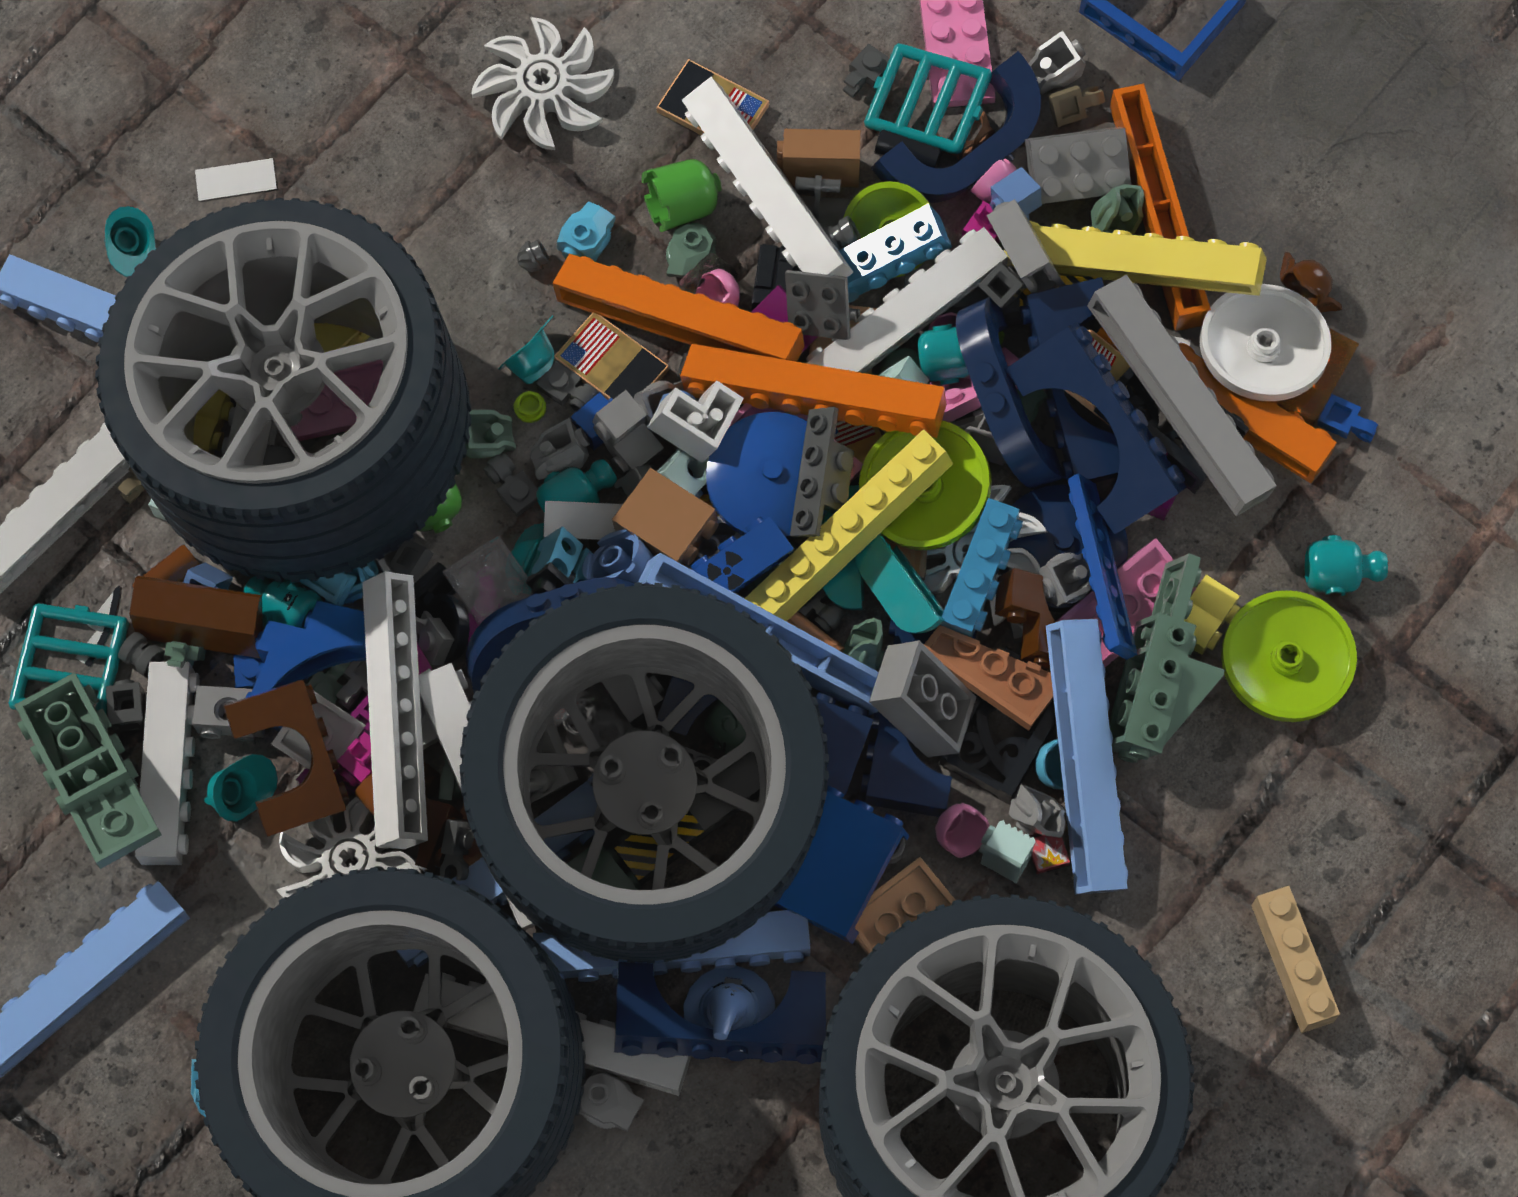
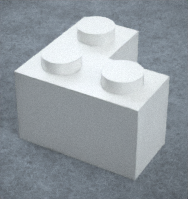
[647,380,744,463]

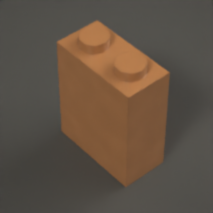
[777,129,861,188]
[612,468,718,566]

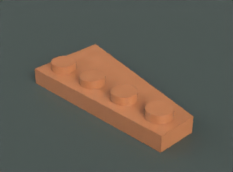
[924,625,1054,731]

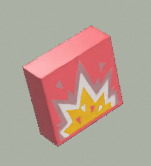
[1031,835,1070,874]

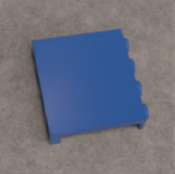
[774,786,909,944]

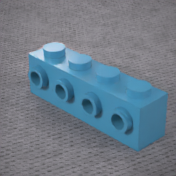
[839,204,952,303]
[941,498,1023,638]

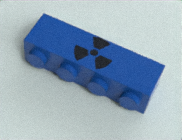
[690,516,794,594]

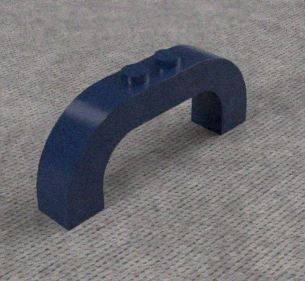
[871,51,1041,203]
[956,297,1065,489]
[465,577,634,694]

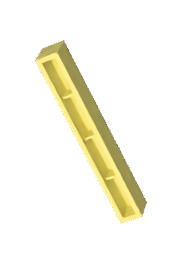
[1004,221,1267,296]
[744,429,953,622]

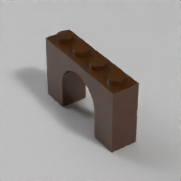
[223,680,349,837]

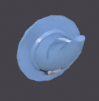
[684,966,775,1040]

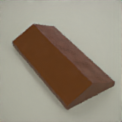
[129,576,263,658]

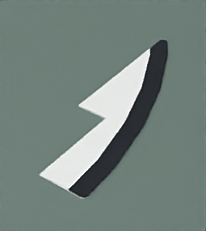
[76,586,120,667]

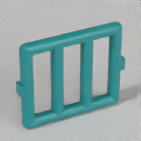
[864,43,992,155]
[8,603,129,715]

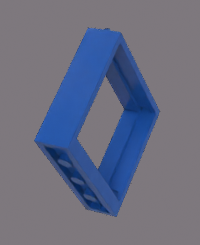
[1079,0,1246,82]

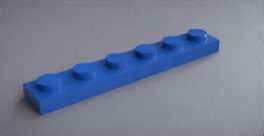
[1068,473,1137,660]

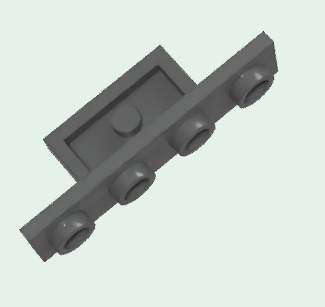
[790,407,854,538]

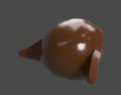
[1280,252,1342,313]

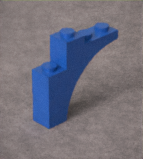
[245,600,366,698]

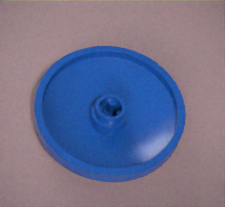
[706,412,828,540]

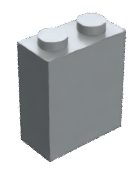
[986,199,1064,294]

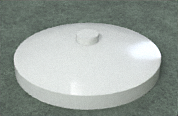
[1200,284,1331,401]

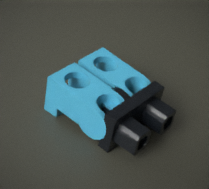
[526,526,593,595]

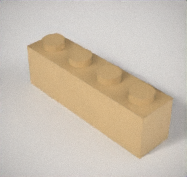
[1252,886,1340,1033]

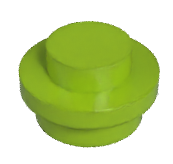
[514,391,546,423]

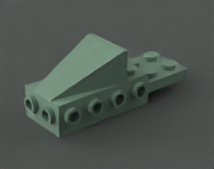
[1109,553,1225,763]
[15,672,162,869]

